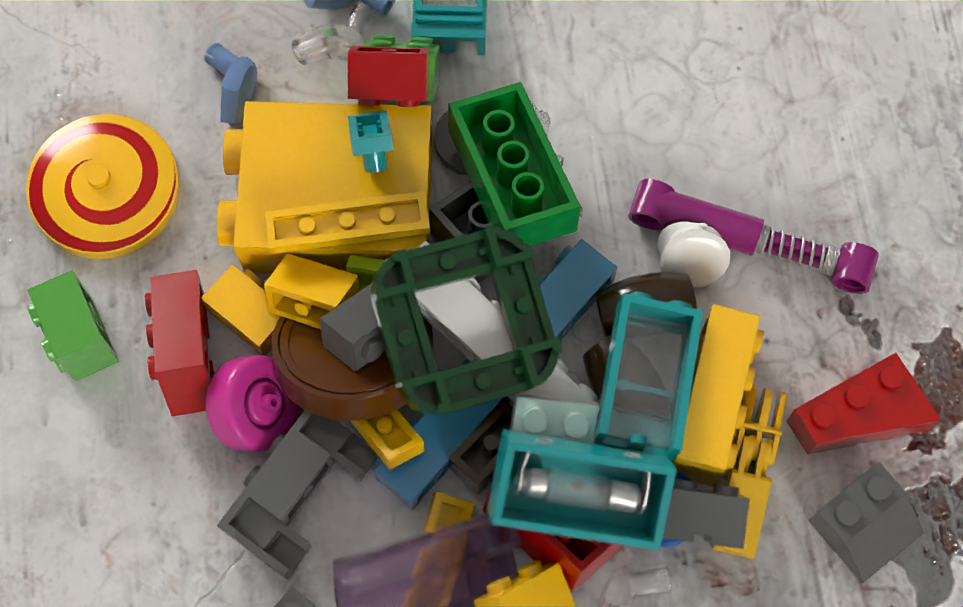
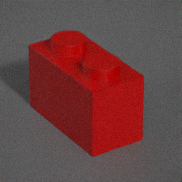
[347,46,429,107]

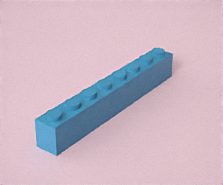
[375,239,617,510]

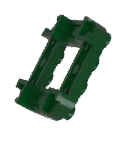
[371,226,562,415]

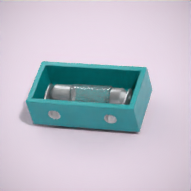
[487,429,677,551]

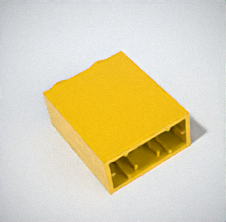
[217,101,433,274]

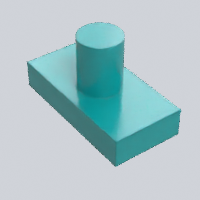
[348,110,394,172]

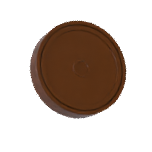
[272,316,434,421]

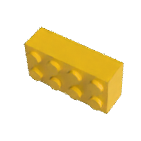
[671,304,764,487]

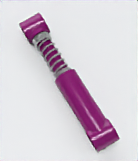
[628,179,879,294]

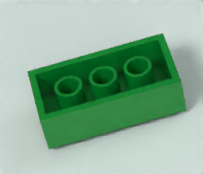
[448,82,581,246]

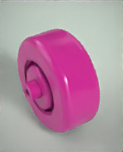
[205,355,299,452]

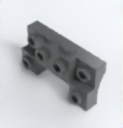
[217,410,379,580]

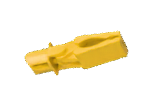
[712,385,788,560]

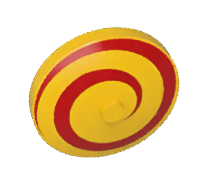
[26,114,181,259]

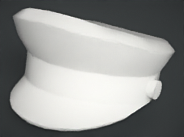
[657,222,730,288]

